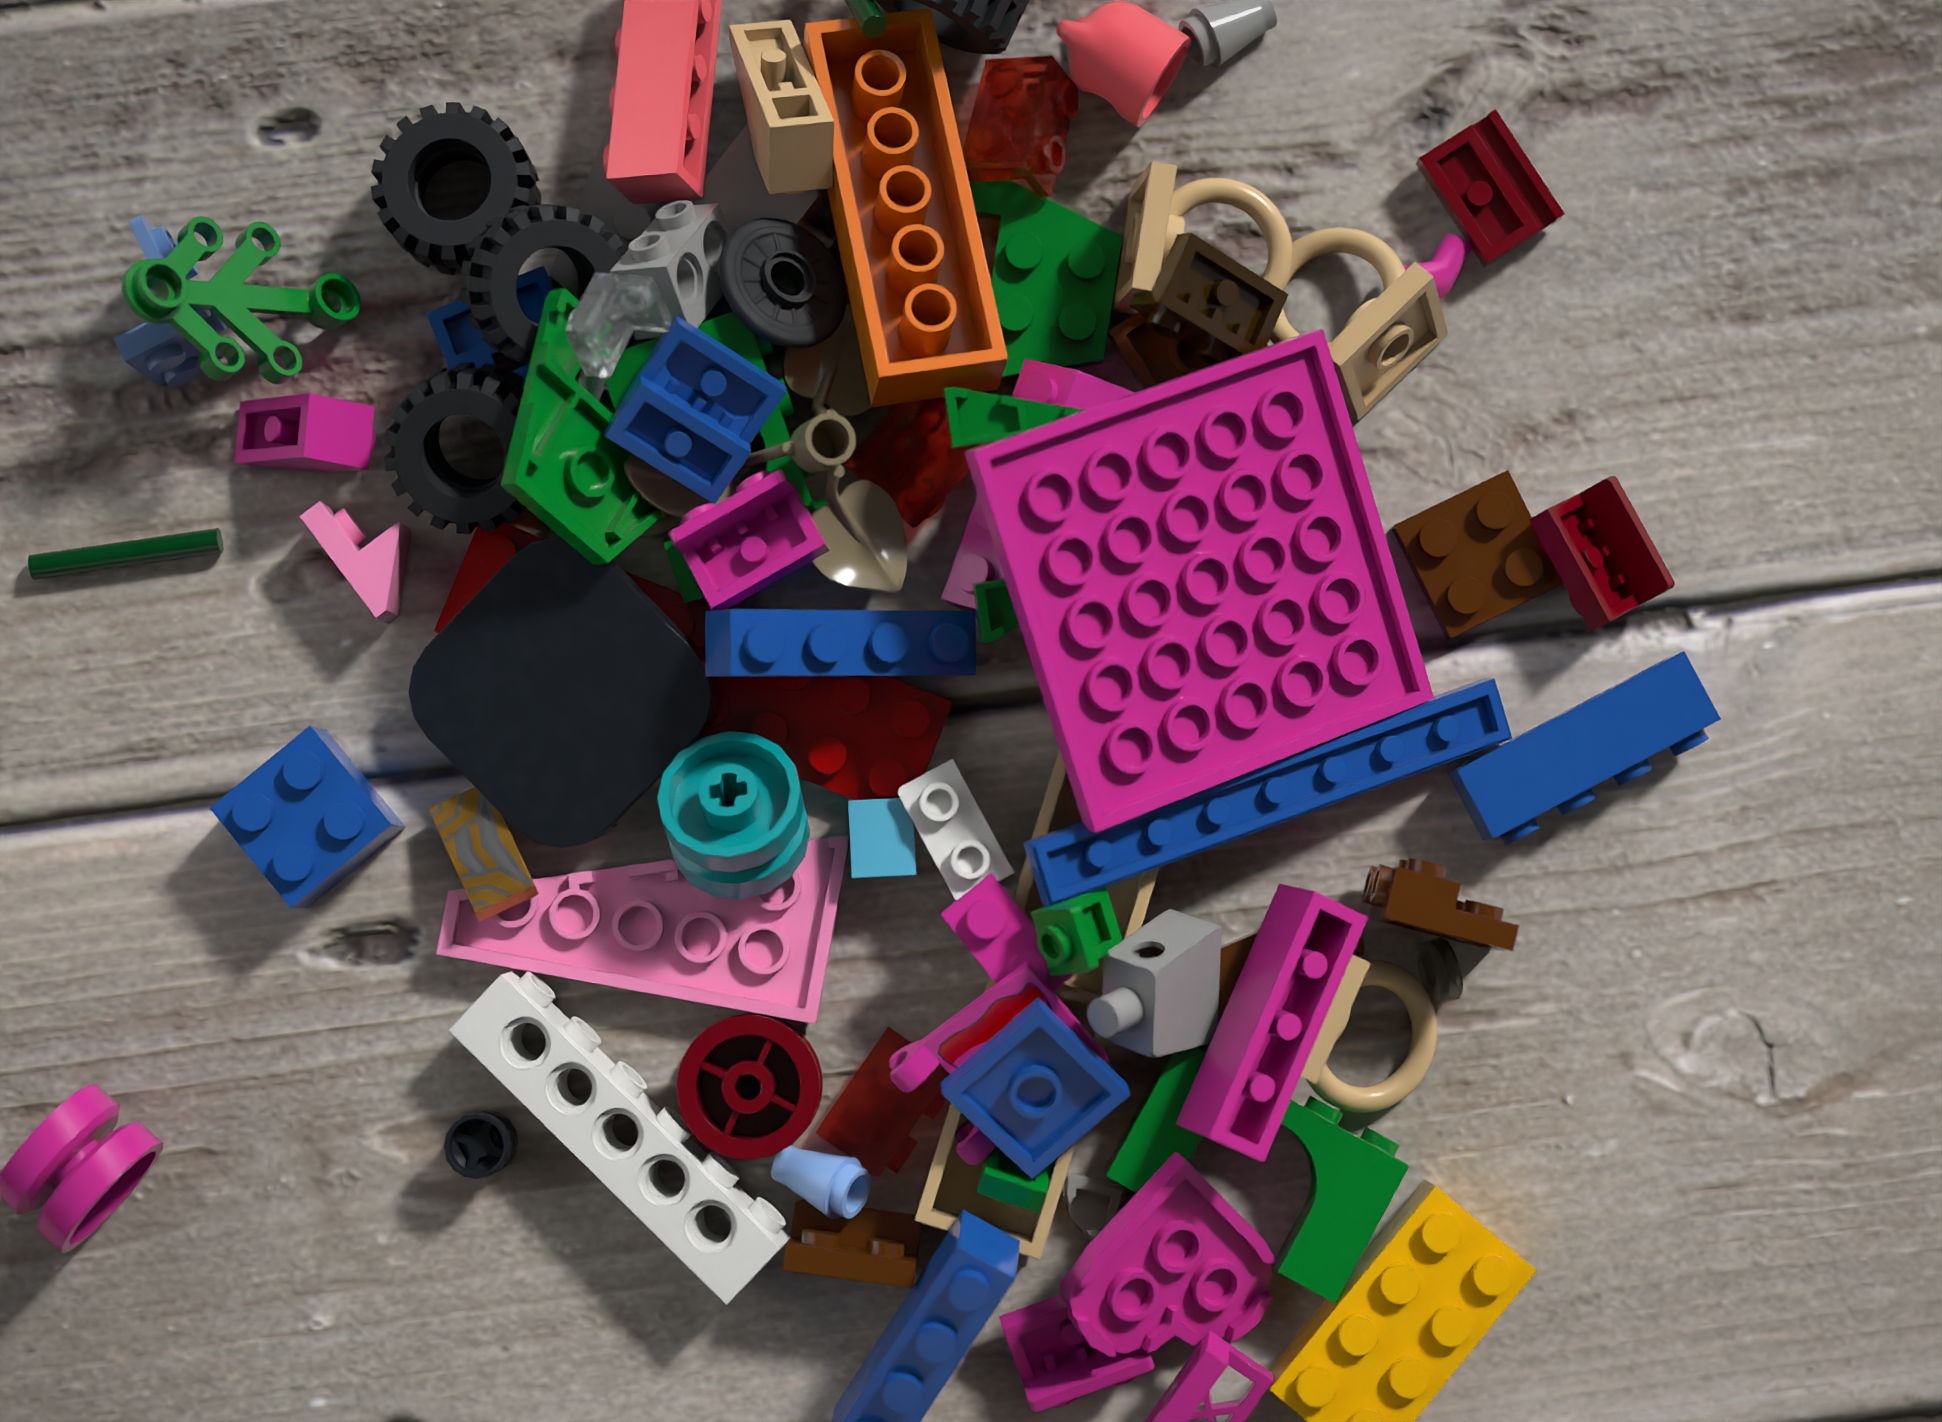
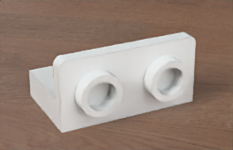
[898,759,1014,901]

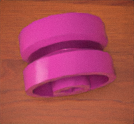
[0,1084,163,1253]

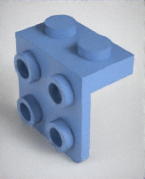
[114,215,227,386]

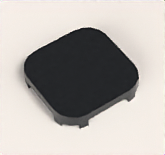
[408,537,719,849]

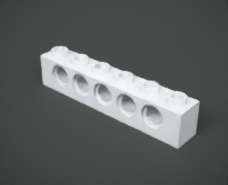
[449,969,791,1305]

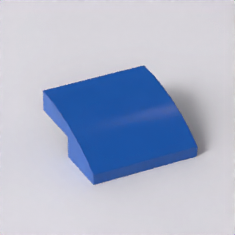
[605,315,786,504]

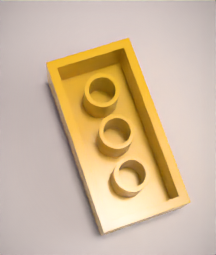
[1268,1179,1537,1422]

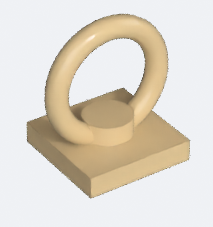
[1111,161,1293,315]
[1270,228,1448,420]
[1300,954,1437,1113]

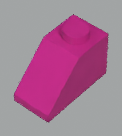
[234,393,376,473]

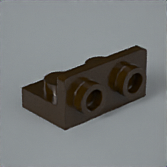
[1129,233,1289,366]

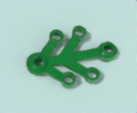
[121,216,361,384]

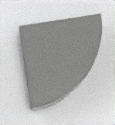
[1062,1171,1127,1241]

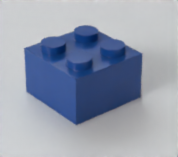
[209,725,406,909]

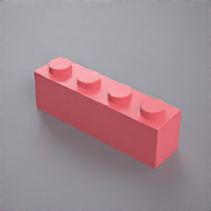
[603,0,722,205]

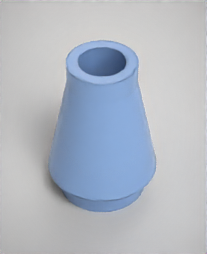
[771,1145,871,1219]

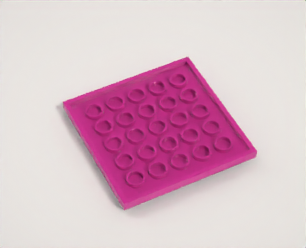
[964,329,1434,833]

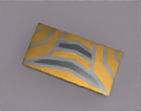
[428,787,539,922]

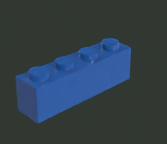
[705,609,976,676]
[1447,651,1721,845]
[831,1209,1020,1422]

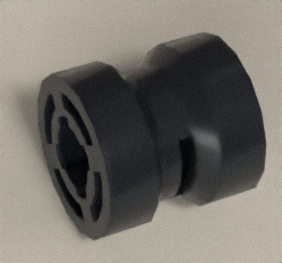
[444,1110,518,1179]

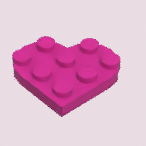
[1059,1152,1276,1357]

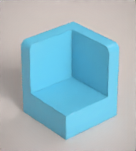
[848,798,917,879]

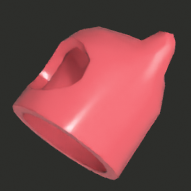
[1056,0,1192,127]

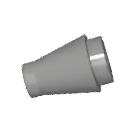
[1179,0,1277,68]

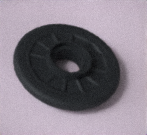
[719,218,847,348]

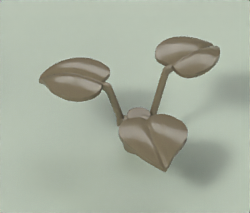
[624,304,907,593]

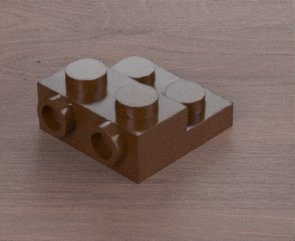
[1362,858,1519,951]

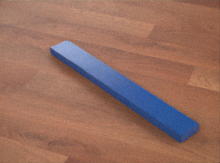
[1023,678,1512,907]

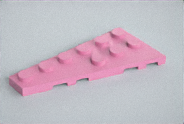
[436,834,850,1024]

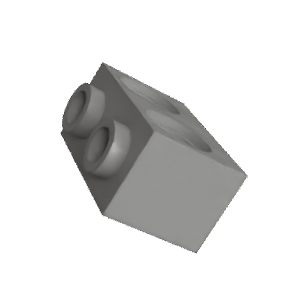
[610,200,730,340]

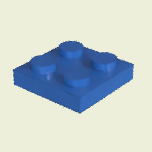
[941,998,1130,1179]

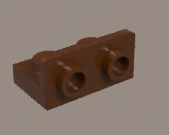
[782,1198,922,1289]

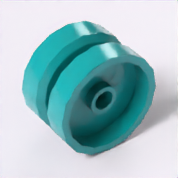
[657,731,810,900]

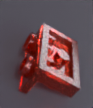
[815,1026,949,1179]

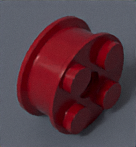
[676,1013,823,1159]

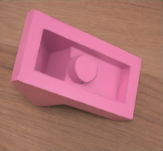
[300,501,411,624]

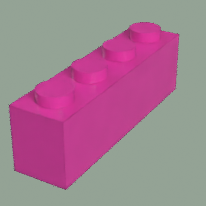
[1176,883,1368,1162]

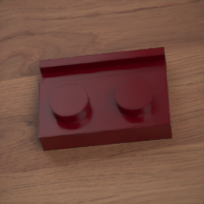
[1416,109,1565,268]

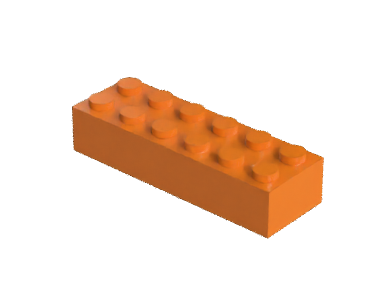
[802,8,1008,407]

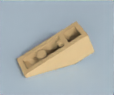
[729,20,834,195]

